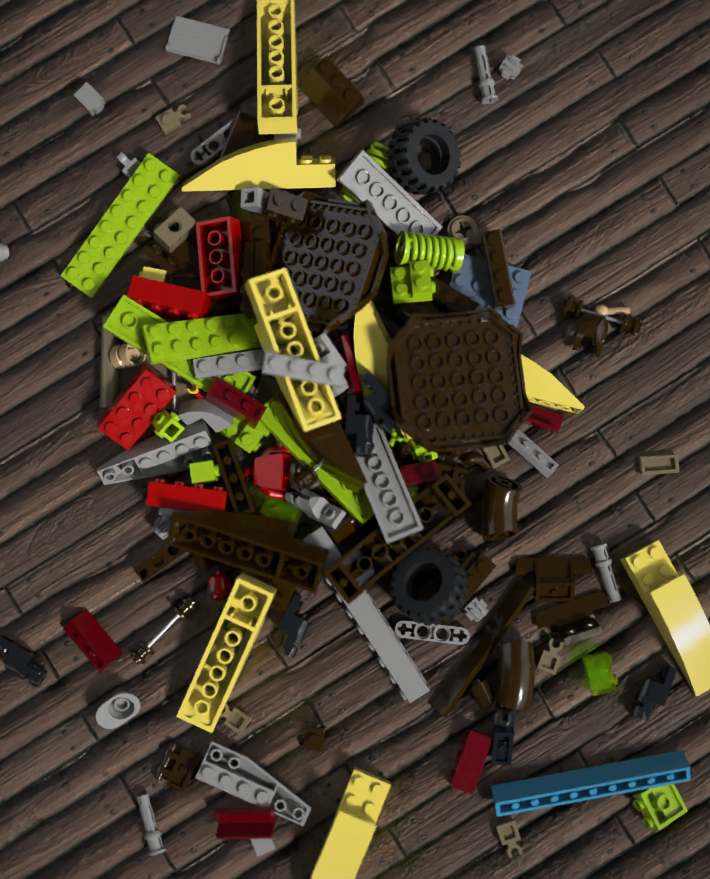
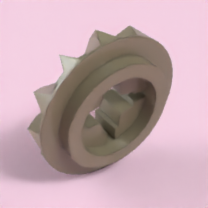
[448,215,478,245]

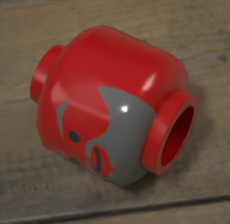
[207,571,232,601]

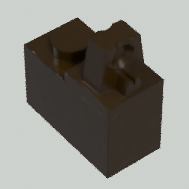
[324,514,376,554]

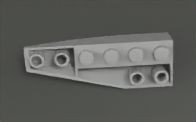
[97,418,216,485]
[195,741,312,826]

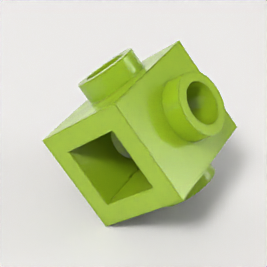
[151,409,185,443]
[409,438,438,463]

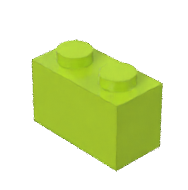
[189,460,222,485]

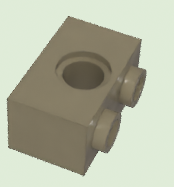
[153,206,197,253]

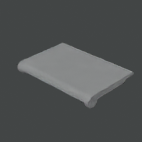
[166,16,230,65]

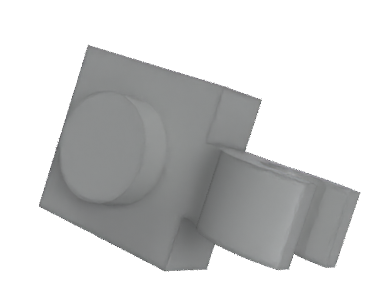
[116,152,141,179]

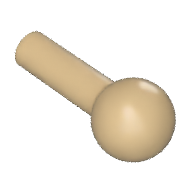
[594,305,630,316]

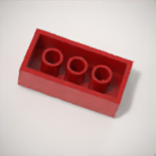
[196,216,243,301]
[127,275,212,322]
[97,363,177,451]
[146,479,230,511]

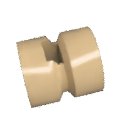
[110,343,146,369]

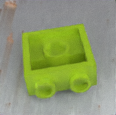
[390,260,436,304]
[219,417,271,455]
[633,784,688,831]

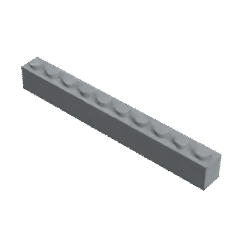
[303,525,430,703]

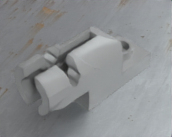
[313,333,349,397]
[285,484,346,529]

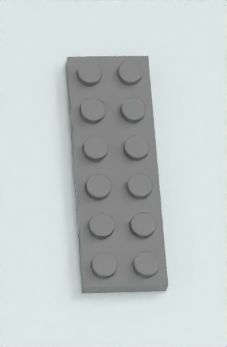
[336,150,442,242]
[347,422,424,544]

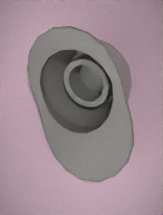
[96,690,140,729]

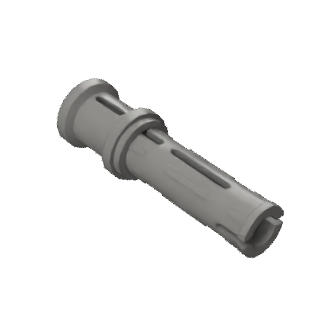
[474,45,498,104]
[590,543,621,603]
[136,793,167,856]

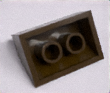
[299,56,364,128]
[230,189,272,250]

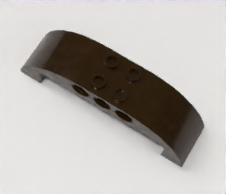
[323,474,472,605]

